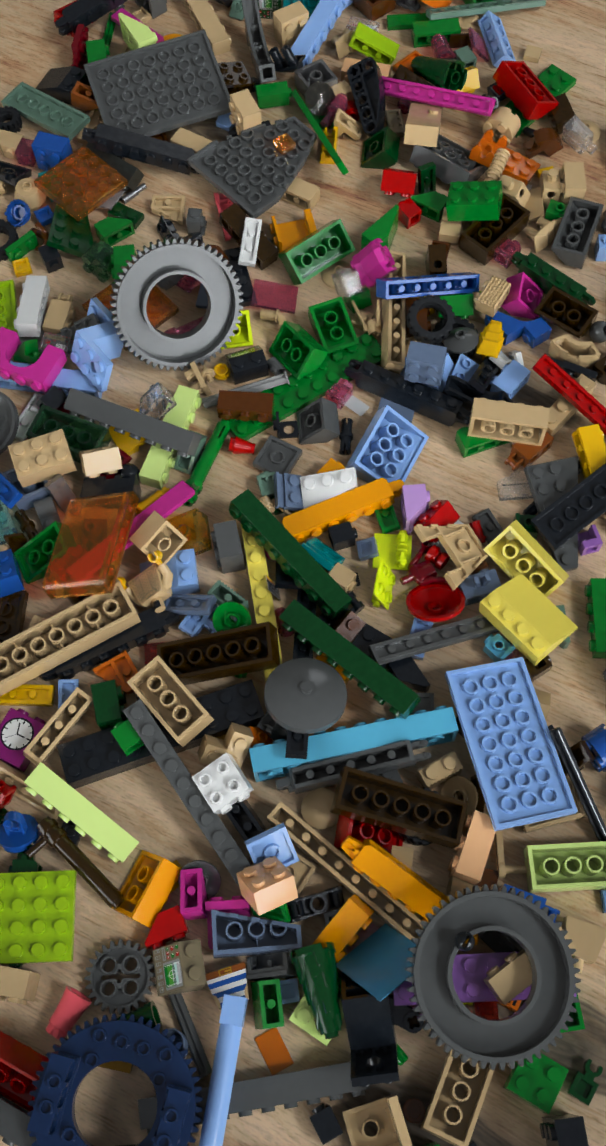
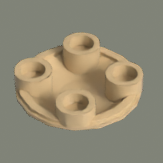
[301,788,339,829]

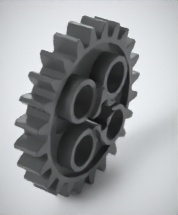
[84,939,156,1015]

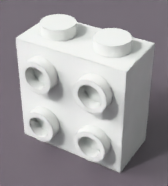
[192,753,254,815]

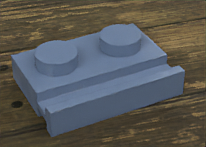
[274,472,303,511]

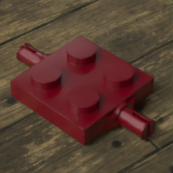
[71,24,89,69]

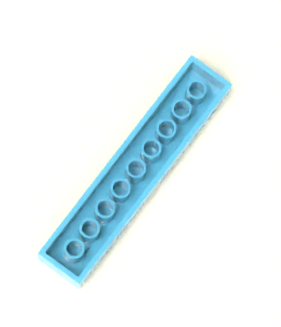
[249,706,459,782]

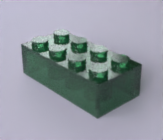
[26,404,111,463]

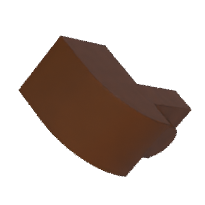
[522,128,563,159]

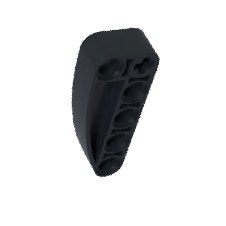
[347,57,385,137]

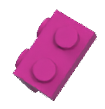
[205,896,251,949]

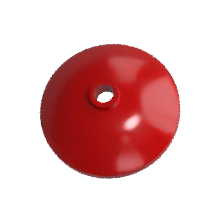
[406,582,465,622]

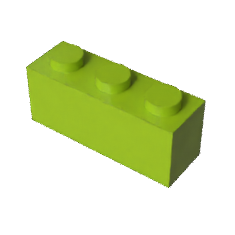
[348,22,400,65]

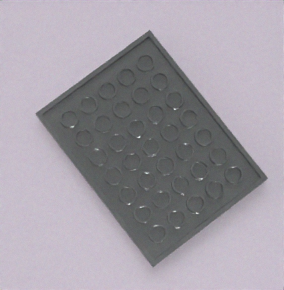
[84,29,231,137]

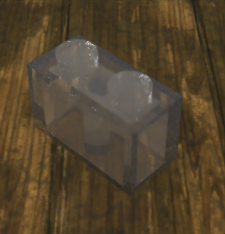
[332,267,363,297]

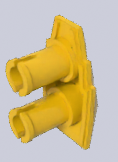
[476,320,505,360]

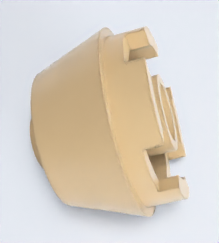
[14,178,47,212]

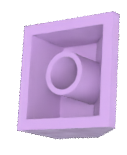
[400,484,430,535]

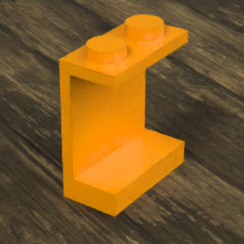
[269,208,317,253]

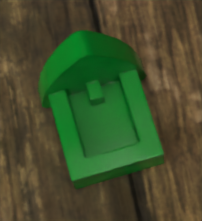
[343,287,372,314]

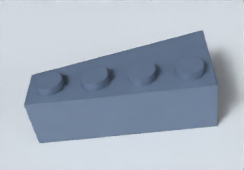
[211,909,302,958]

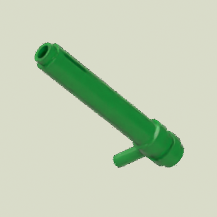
[183,419,231,507]

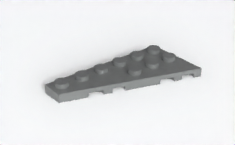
[524,456,578,572]

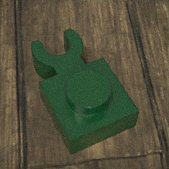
[567,1059,603,1106]

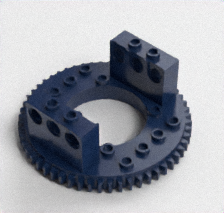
[27,1013,203,1146]

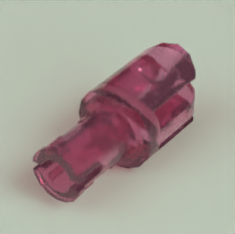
[321,93,348,129]

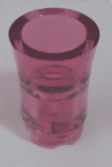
[431,34,456,59]

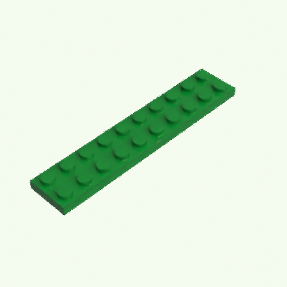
[227,332,381,440]

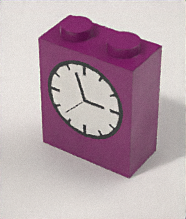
[0,708,46,772]

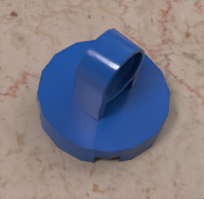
[0,811,40,853]

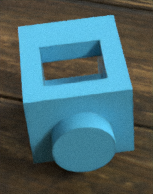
[483,633,516,662]

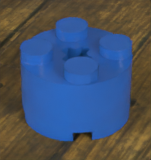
[581,723,606,772]

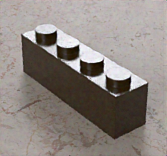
[219,203,278,270]

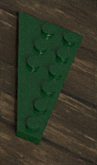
[46,172,97,262]

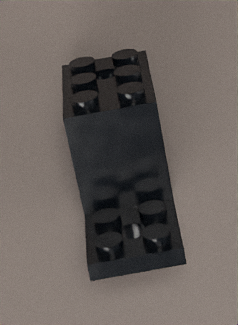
[341,971,400,1087]

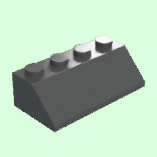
[551,196,604,269]

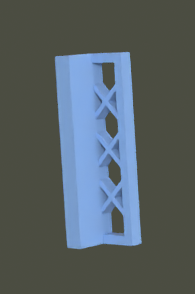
[477,10,516,68]

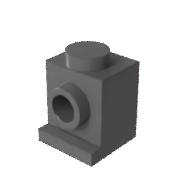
[186,208,207,236]

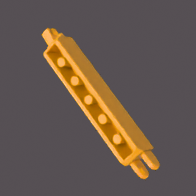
[282,478,404,543]
[341,835,479,946]

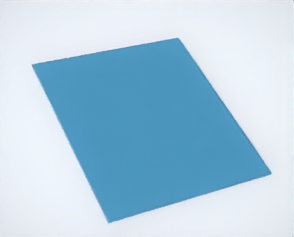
[336,923,415,1002]

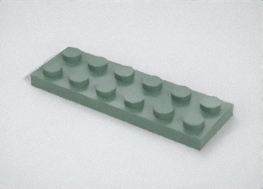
[1,82,91,141]

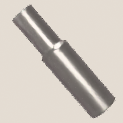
[120,183,147,204]

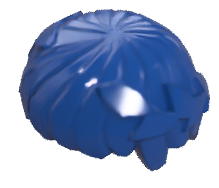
[4,199,31,227]

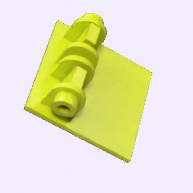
[372,530,412,571]
[371,558,396,610]

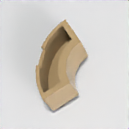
[548,334,601,369]

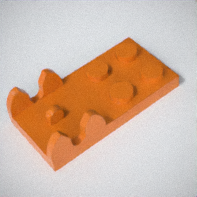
[469,129,541,186]

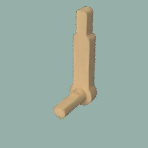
[495,830,527,878]

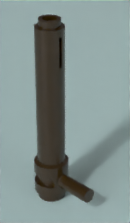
[25,816,124,909]

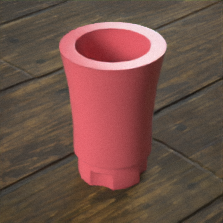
[45,985,92,1040]

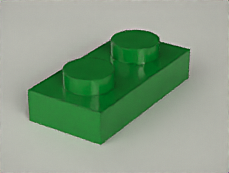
[5,230,39,262]
[374,505,400,534]

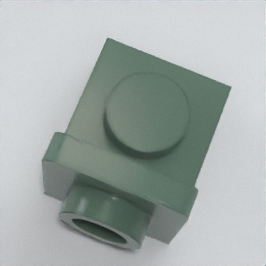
[256,471,275,497]

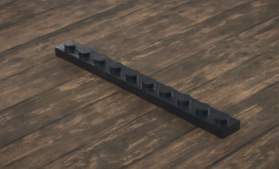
[285,589,316,759]

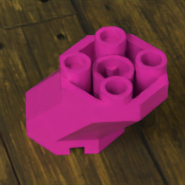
[350,238,397,288]

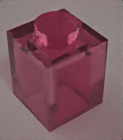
[15,138,36,167]

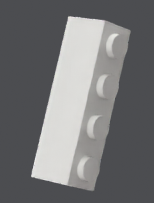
[14,275,50,337]

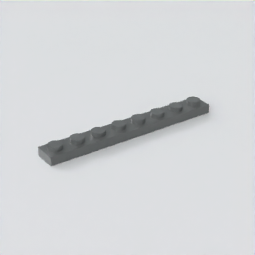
[368,615,500,665]

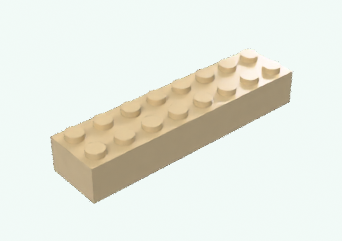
[0,581,141,696]

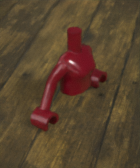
[400,541,451,588]

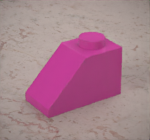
[180,868,207,920]

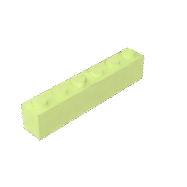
[139,385,202,489]
[24,762,139,864]

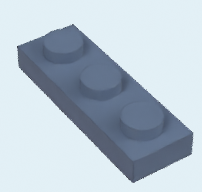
[164,594,217,615]

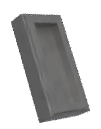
[45,474,79,513]

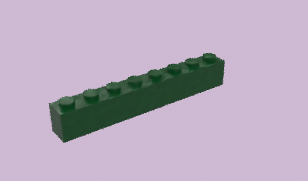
[229,489,352,620]
[279,599,421,719]

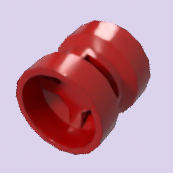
[424,544,450,571]

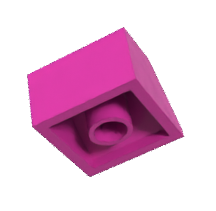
[501,272,544,320]

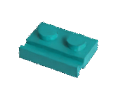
[302,537,345,571]

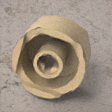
[483,106,521,146]

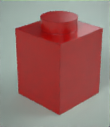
[397,197,422,229]

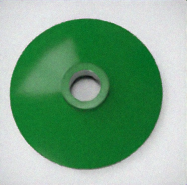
[212,601,252,632]

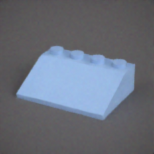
[345,405,429,483]

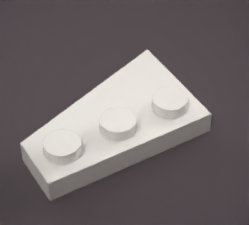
[300,467,358,509]

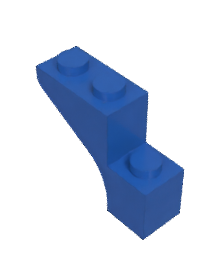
[484,311,552,348]

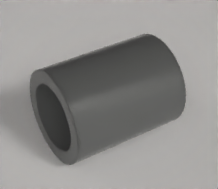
[267,357,285,375]

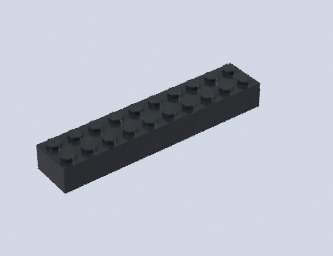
[57,679,264,789]

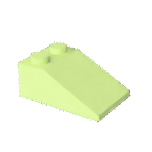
[118,13,158,51]

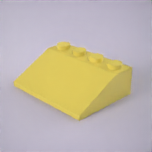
[479,573,578,666]

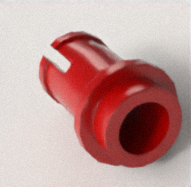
[468,520,487,544]

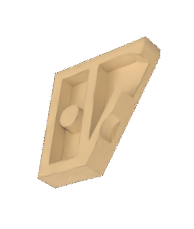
[151,195,186,225]

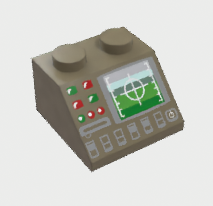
[152,939,207,996]

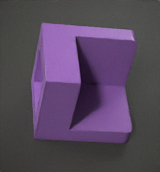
[578,524,603,556]

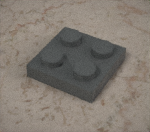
[253,435,303,474]

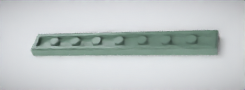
[426,0,546,20]

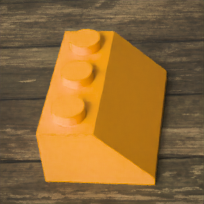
[112,850,181,929]

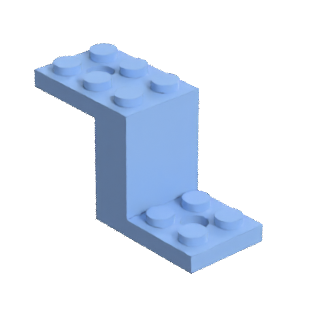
[70,297,124,392]

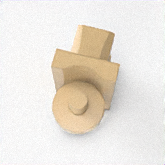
[184,361,215,396]

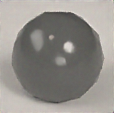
[589,321,606,343]

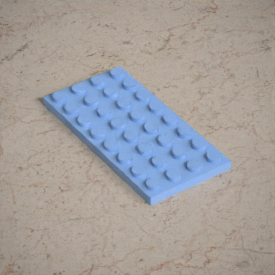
[445,657,578,831]

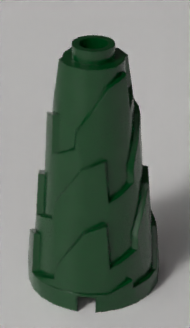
[411,56,467,91]
[290,942,342,1039]

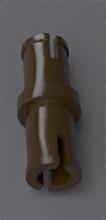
[14,509,39,540]

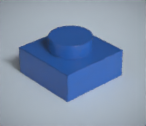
[34,205,54,227]

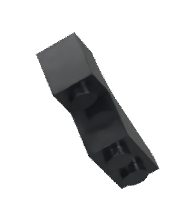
[444,375,513,411]

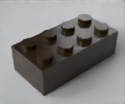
[459,194,530,265]

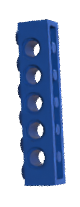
[376,272,480,299]

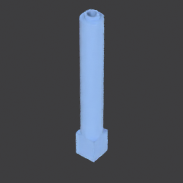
[199,994,248,1146]

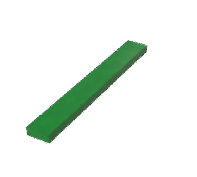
[291,89,349,175]

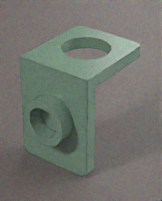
[229,0,244,21]

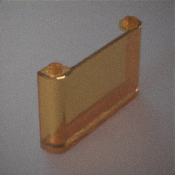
[42,491,139,599]

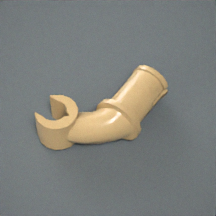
[260,309,287,330]

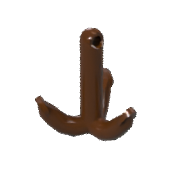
[30,222,49,251]

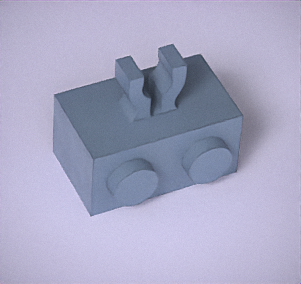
[458,569,501,606]

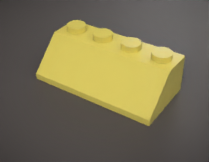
[483,520,569,597]

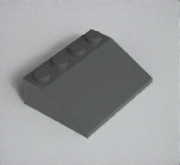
[409,134,488,184]

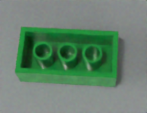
[278,219,356,285]

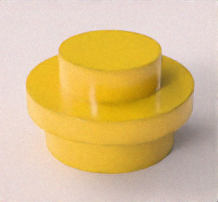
[214,363,230,381]

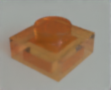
[273,133,296,155]

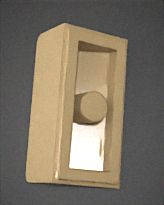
[524,187,544,222]

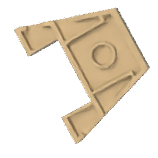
[413,524,489,590]

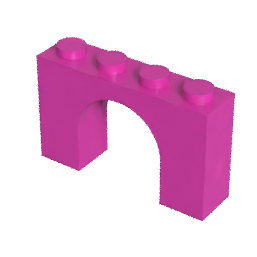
[0,327,67,393]

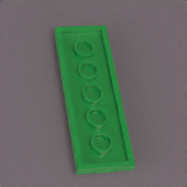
[504,64,577,138]

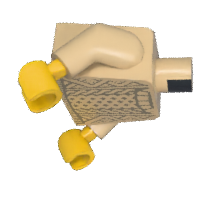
[111,550,173,613]

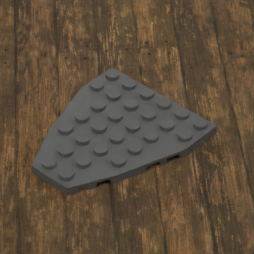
[187,116,317,218]

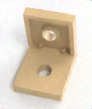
[342,1094,412,1146]

